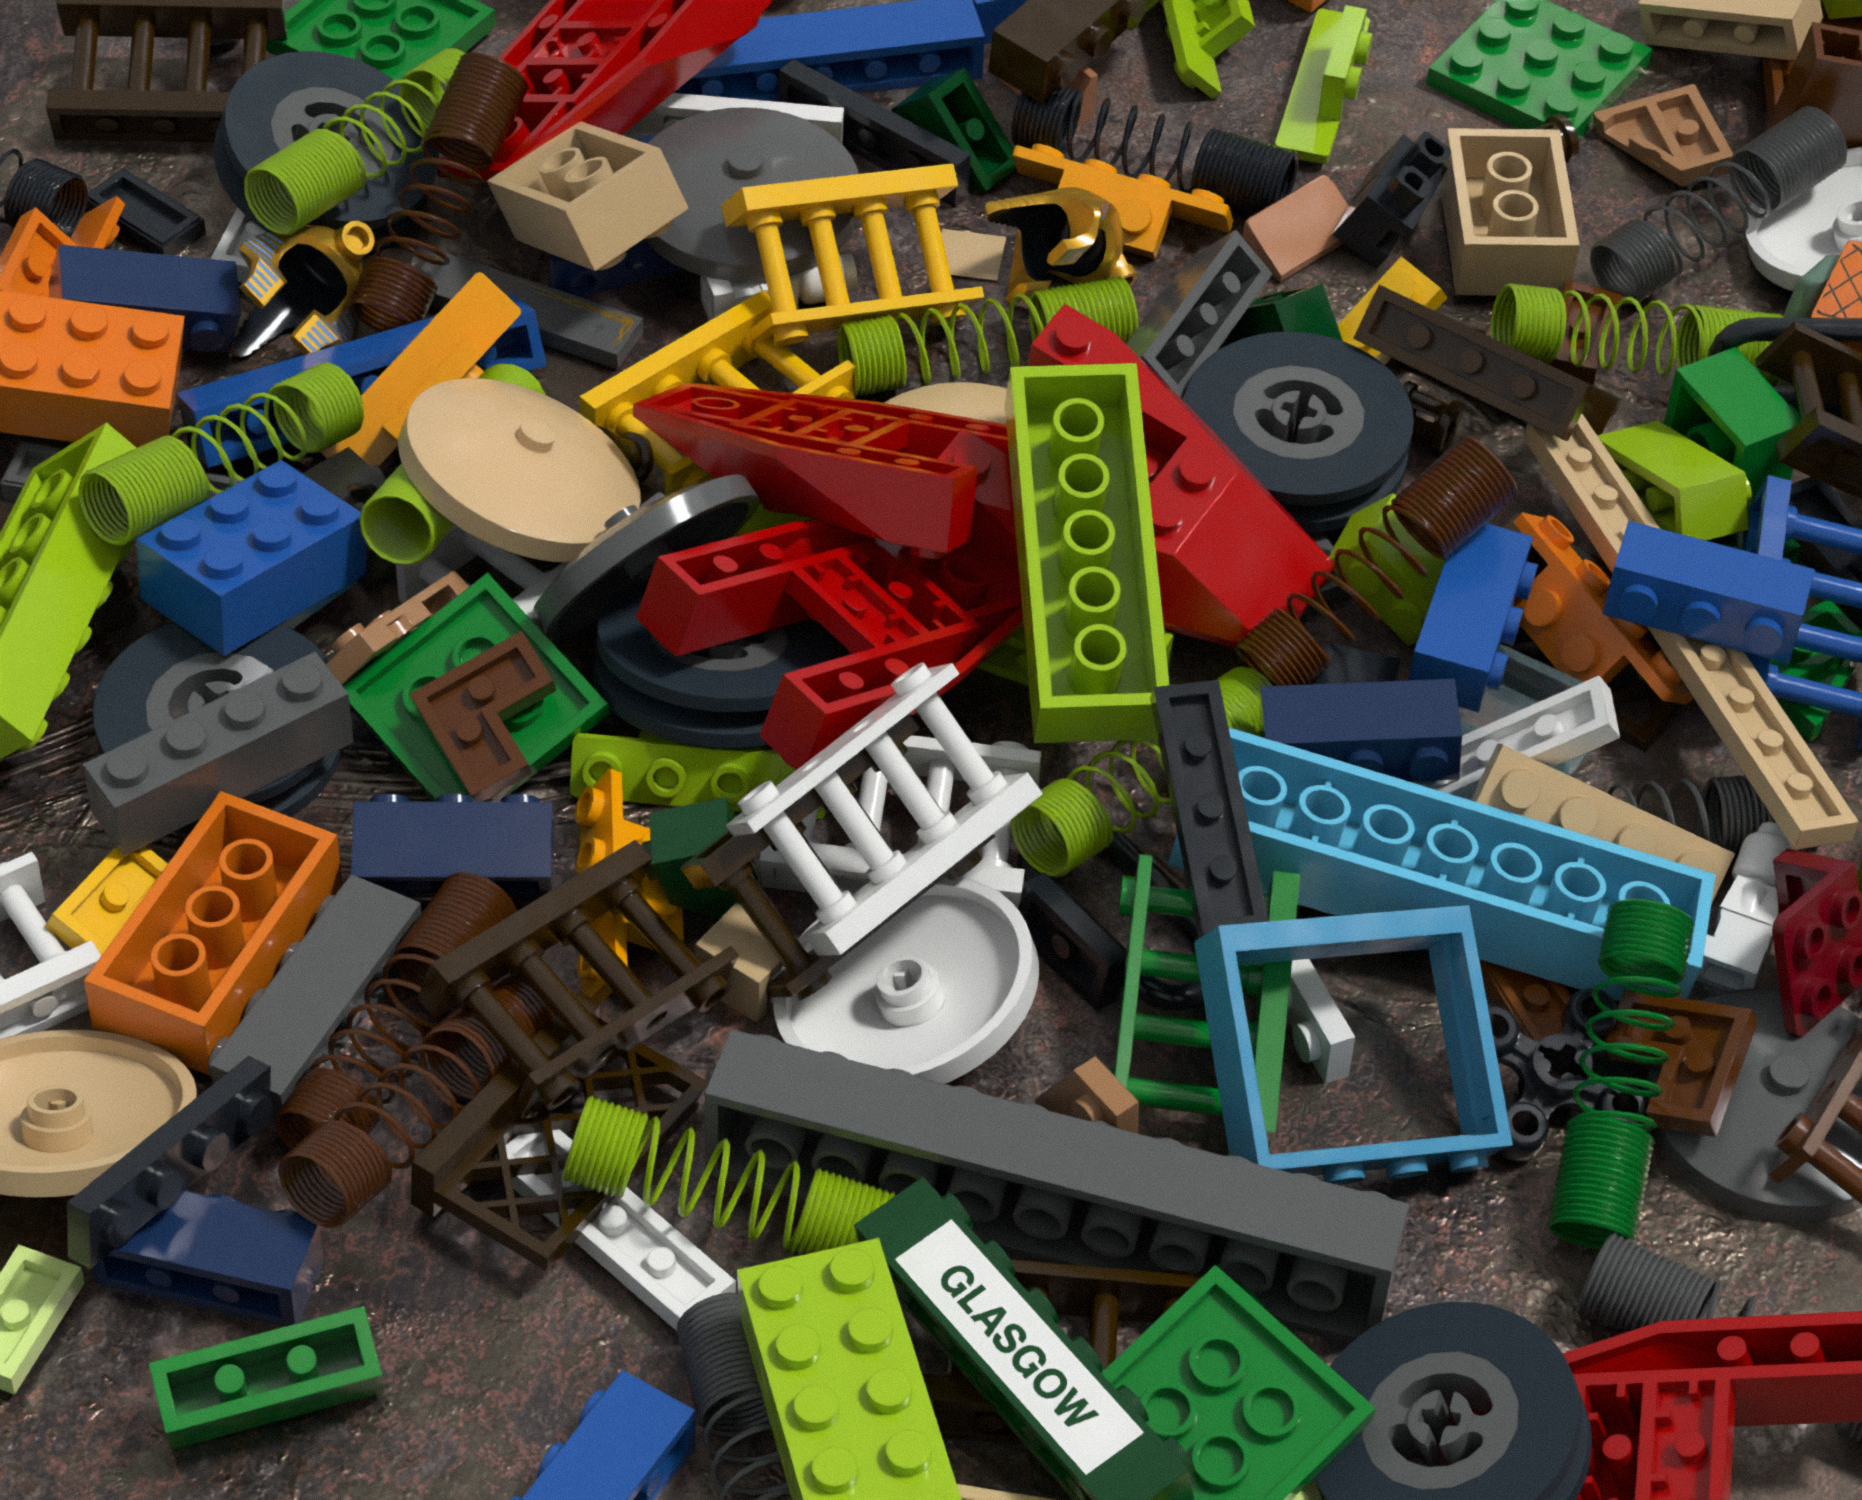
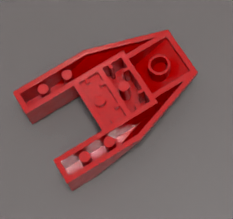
[437,0,773,179]
[938,303,1336,649]
[633,383,1009,559]
[636,521,1024,770]
[1439,1311,1862,1500]

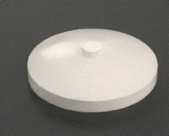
[1746,147,1862,291]
[773,876,1039,1084]

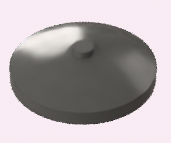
[644,107,859,282]
[533,474,760,639]
[1644,988,1862,1222]

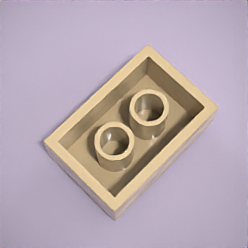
[487,121,689,271]
[1440,128,1580,296]

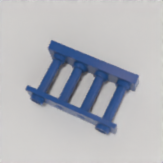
[1743,475,1862,750]

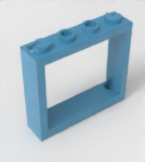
[1194,905,1513,1185]

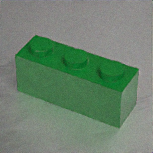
[149,1306,384,1450]

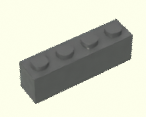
[1126,230,1273,399]
[83,651,354,857]
[208,874,421,1132]

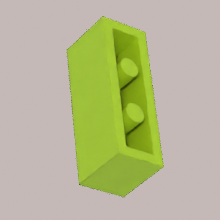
[1597,420,1752,541]

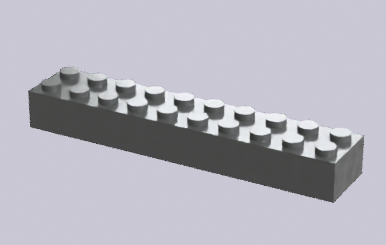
[705,1029,1410,1344]

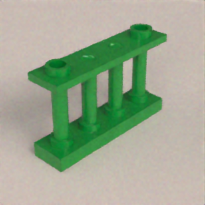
[1107,854,1300,1150]

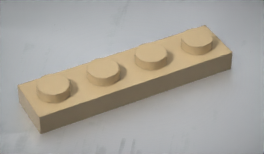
[1471,743,1735,905]

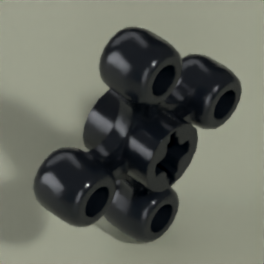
[1488,988,1648,1162]

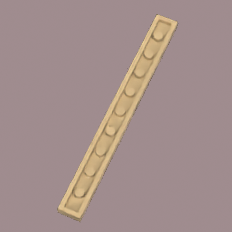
[1523,414,1859,850]

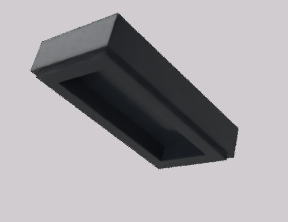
[85,168,206,256]

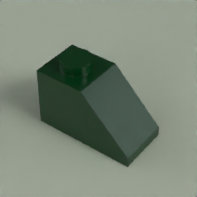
[891,67,1016,194]
[1231,283,1343,341]
[641,797,762,920]

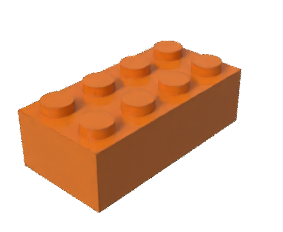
[0,290,184,448]
[84,791,343,1076]

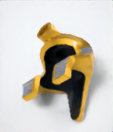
[984,187,1138,309]
[231,221,375,357]

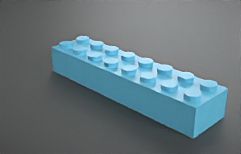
[1168,728,1716,1002]

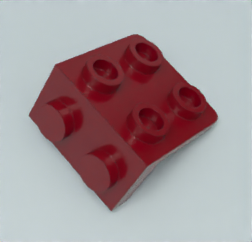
[1772,848,1862,1036]

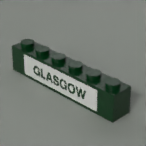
[854,1177,1195,1500]

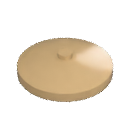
[398,378,641,562]
[0,1030,197,1197]

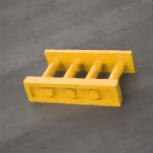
[721,163,985,346]
[580,290,855,496]

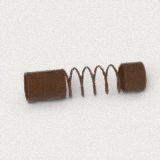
[348,52,529,332]
[1235,435,1518,686]
[274,872,517,1150]
[278,973,555,1229]

